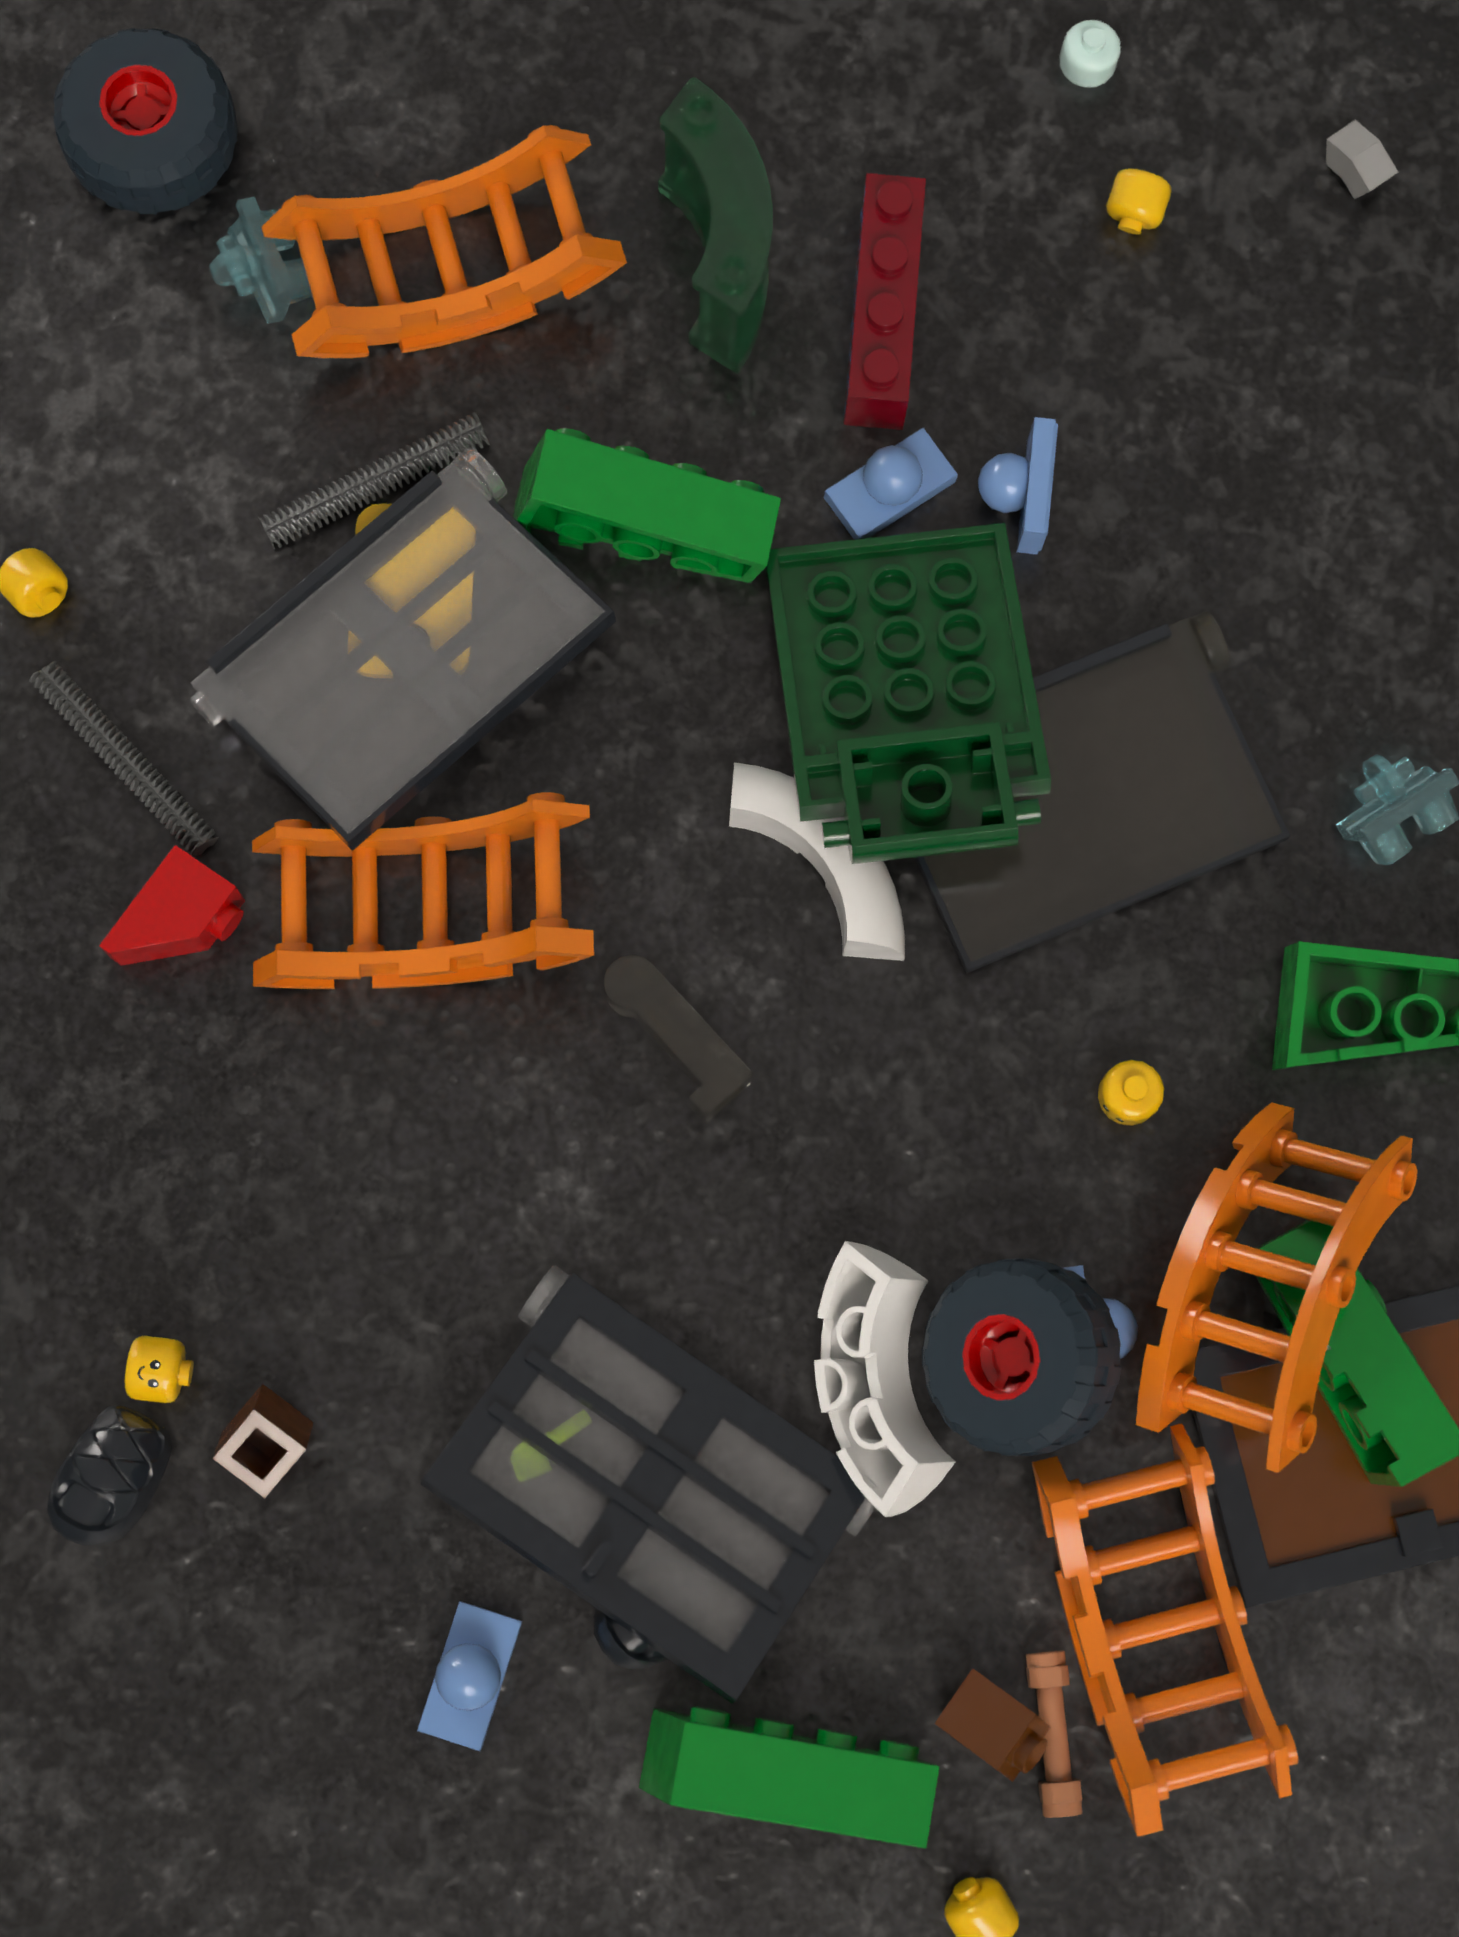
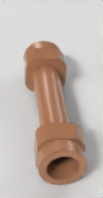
[1026,1651,1083,1818]

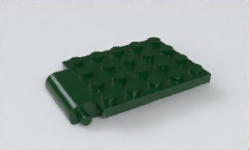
[766,523,1051,864]

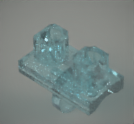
[209,197,312,324]
[1336,754,1459,865]

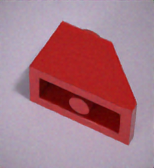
[99,845,245,966]

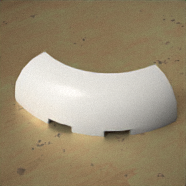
[729,762,905,961]
[814,1241,955,1517]

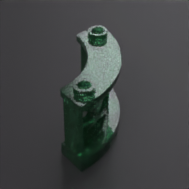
[658,78,773,374]

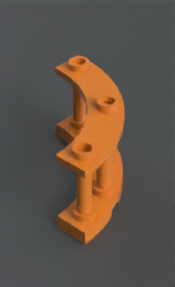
[261,125,627,358]
[252,792,594,989]
[1136,1102,1417,1473]
[1032,1423,1298,1837]

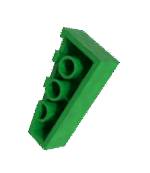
[512,428,781,583]
[1272,941,1459,1070]
[1255,1220,1459,1487]
[639,1706,940,1849]

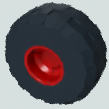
[53,28,237,214]
[922,1258,1122,1456]

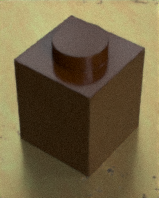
[213,1384,313,1498]
[935,1668,1050,1782]

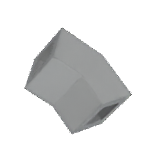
[1326,120,1398,199]

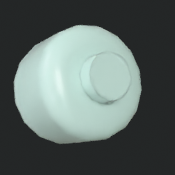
[1060,20,1120,87]

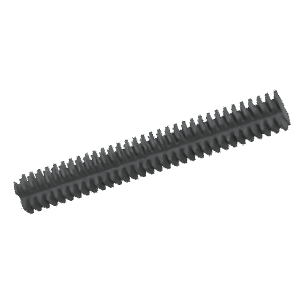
[258,412,490,549]
[29,661,219,856]

